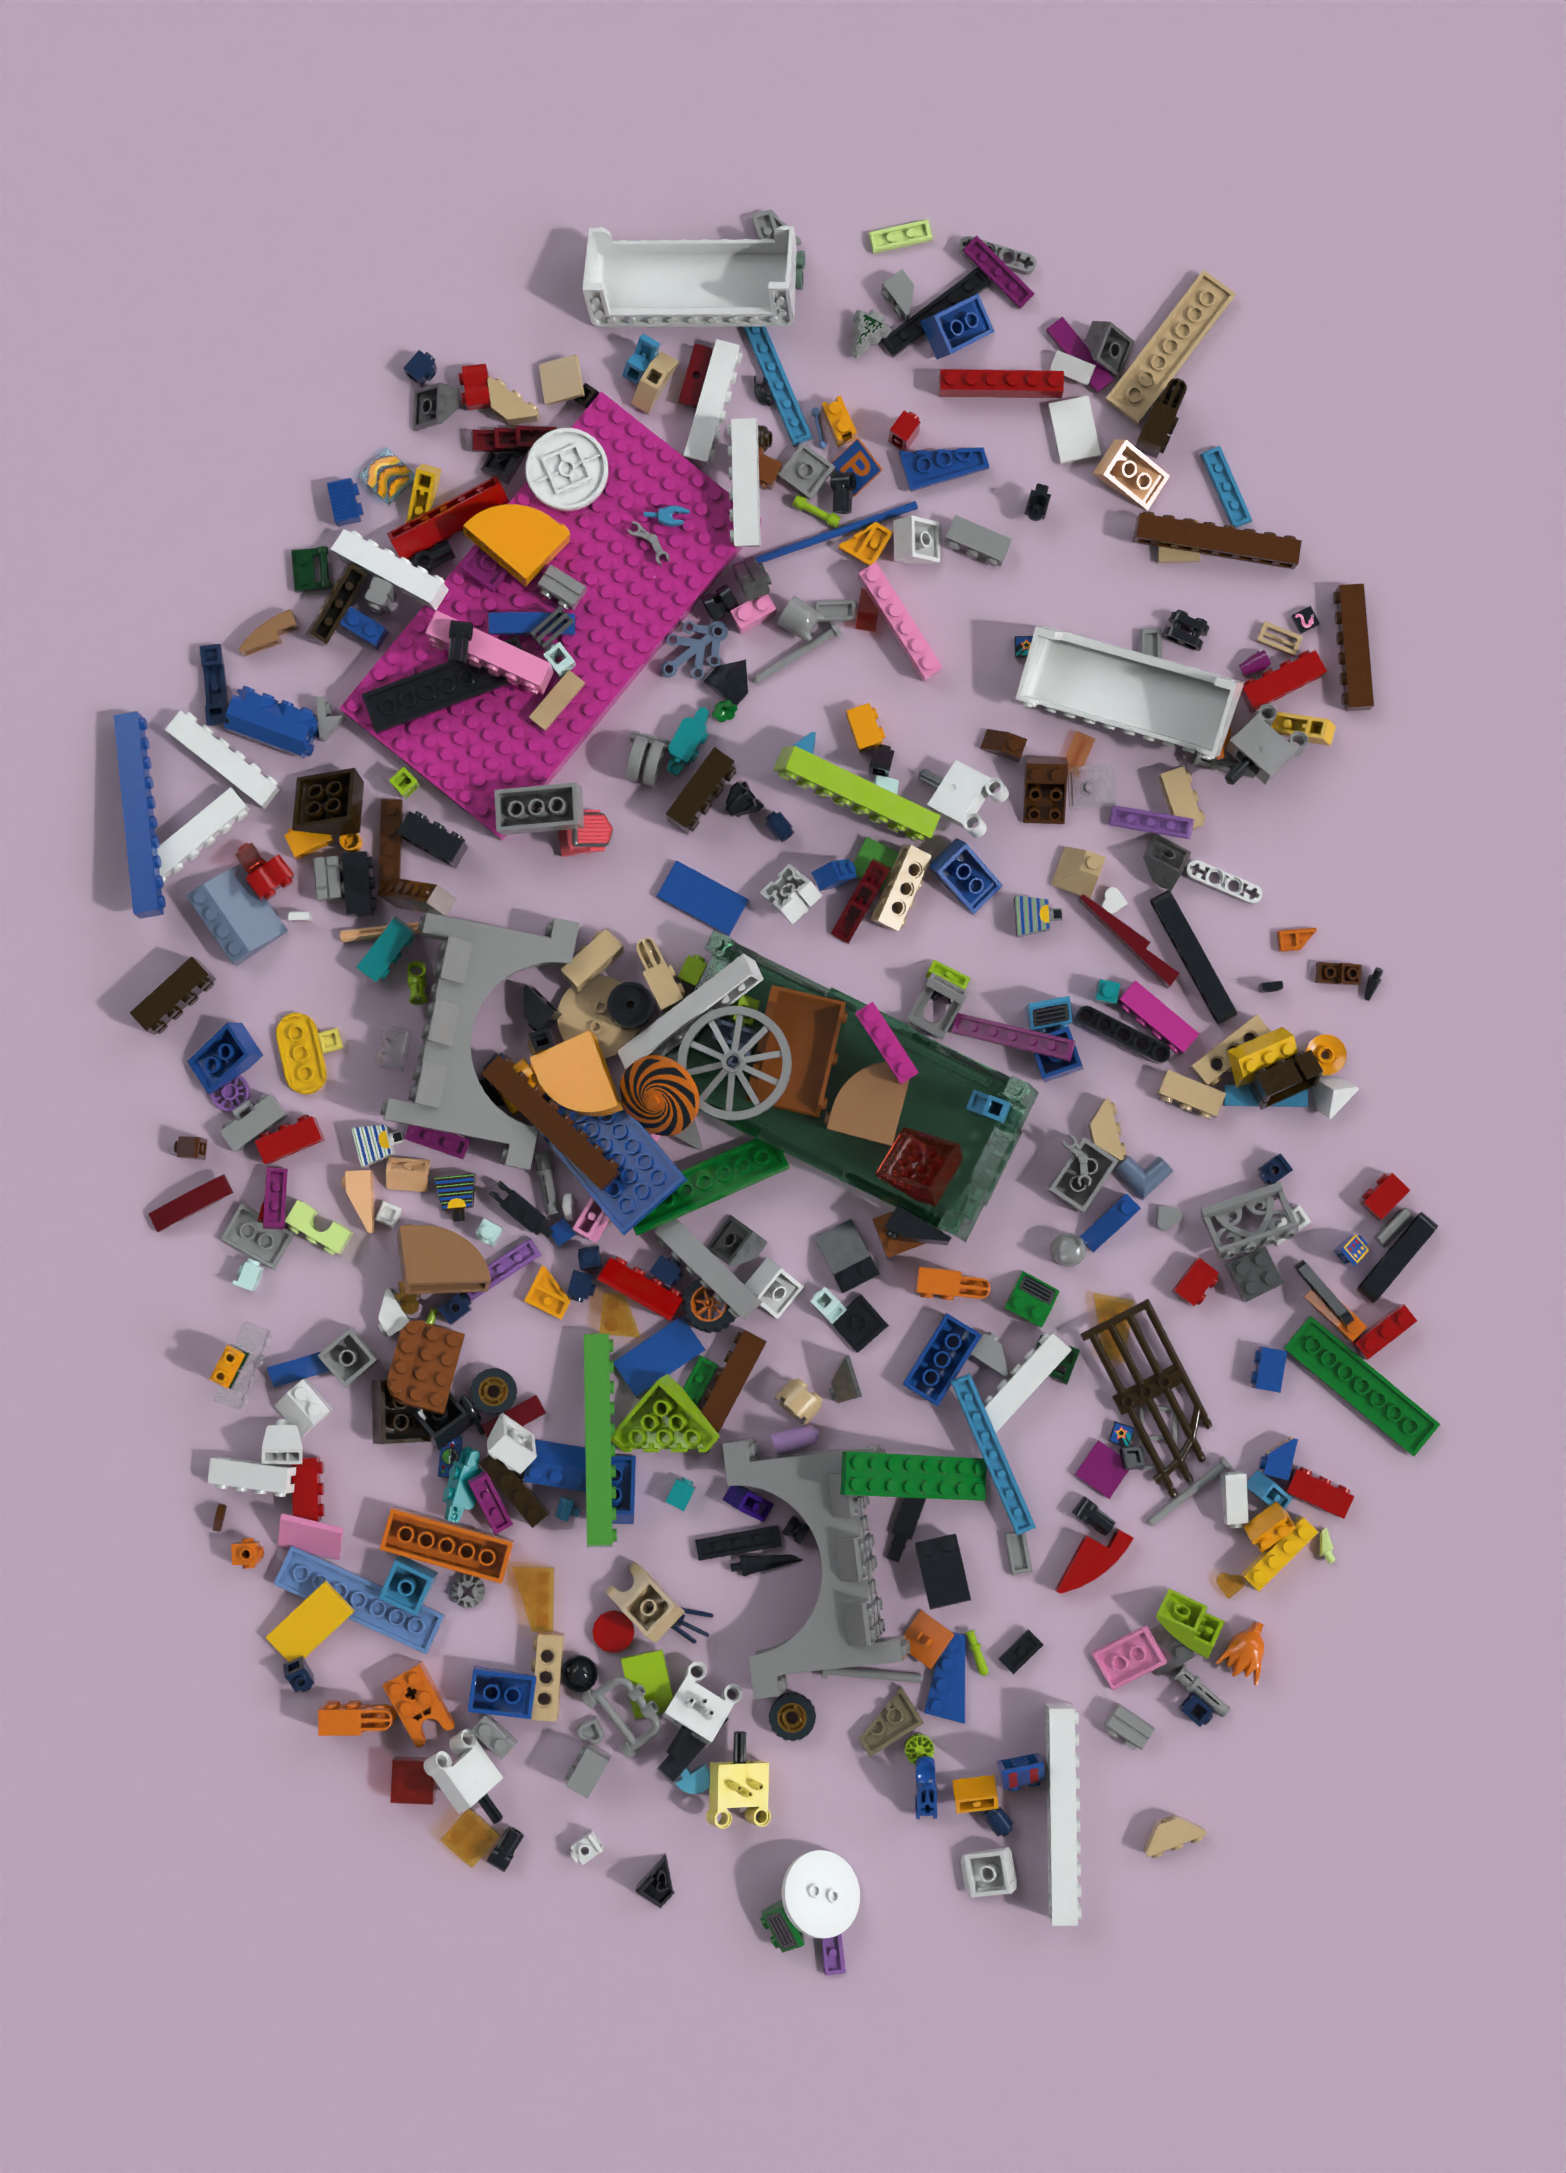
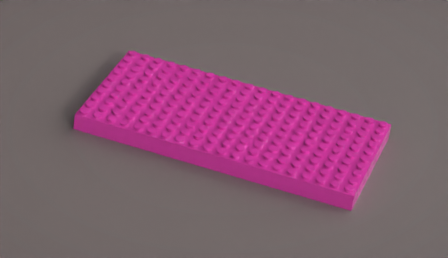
[339,391,761,841]

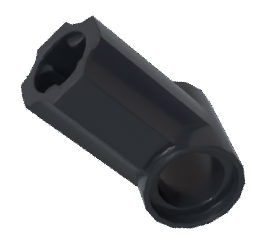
[830,472,856,514]
[414,541,456,574]
[448,620,473,664]
[1072,1496,1116,1536]
[486,1826,524,1872]

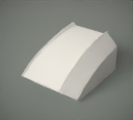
[960,1847,1017,1898]

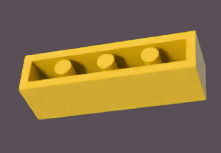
[1240,1515,1318,1592]

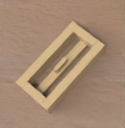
[1256,621,1303,657]

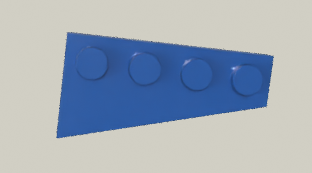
[899,447,989,492]
[924,1632,965,1724]

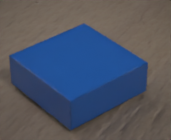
[550,1218,576,1247]

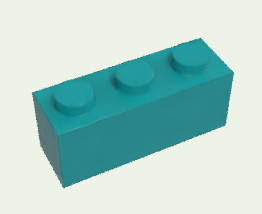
[356,916,415,982]

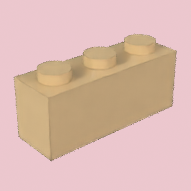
[1158,766,1205,831]
[561,929,624,993]
[1156,1070,1226,1119]

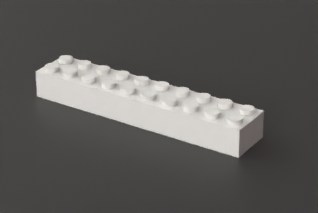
[1046,1703,1082,1926]

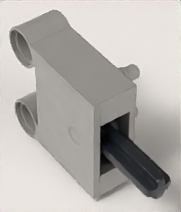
[1224,704,1308,785]

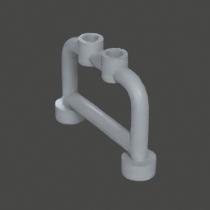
[582,1676,661,1758]

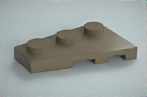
[859,1686,924,1757]

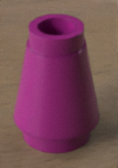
[1239,650,1271,676]

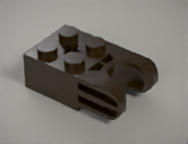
[1135,378,1187,459]

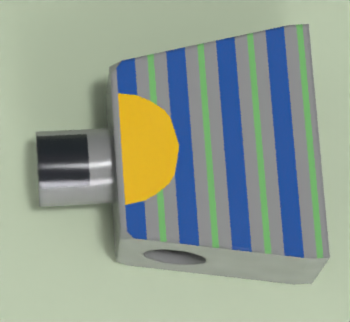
[1014,896,1062,938]

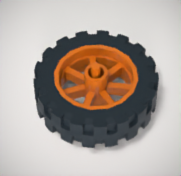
[682,1277,736,1333]

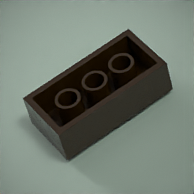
[666,747,736,834]
[130,956,216,1035]

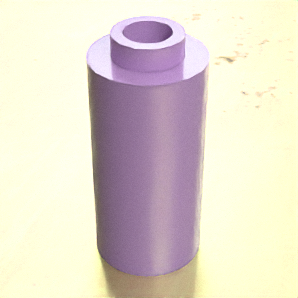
[771,1423,820,1455]

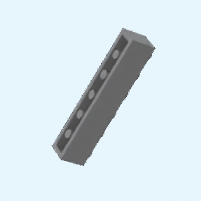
[654,1218,762,1320]

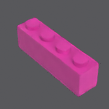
[1118,980,1199,1054]
[855,1001,919,1084]

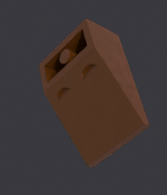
[1023,756,1068,824]

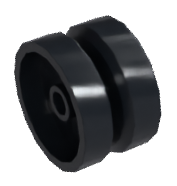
[607,982,653,1030]

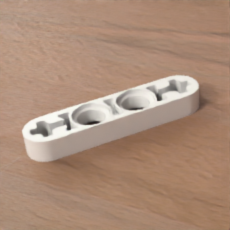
[1185,860,1263,904]

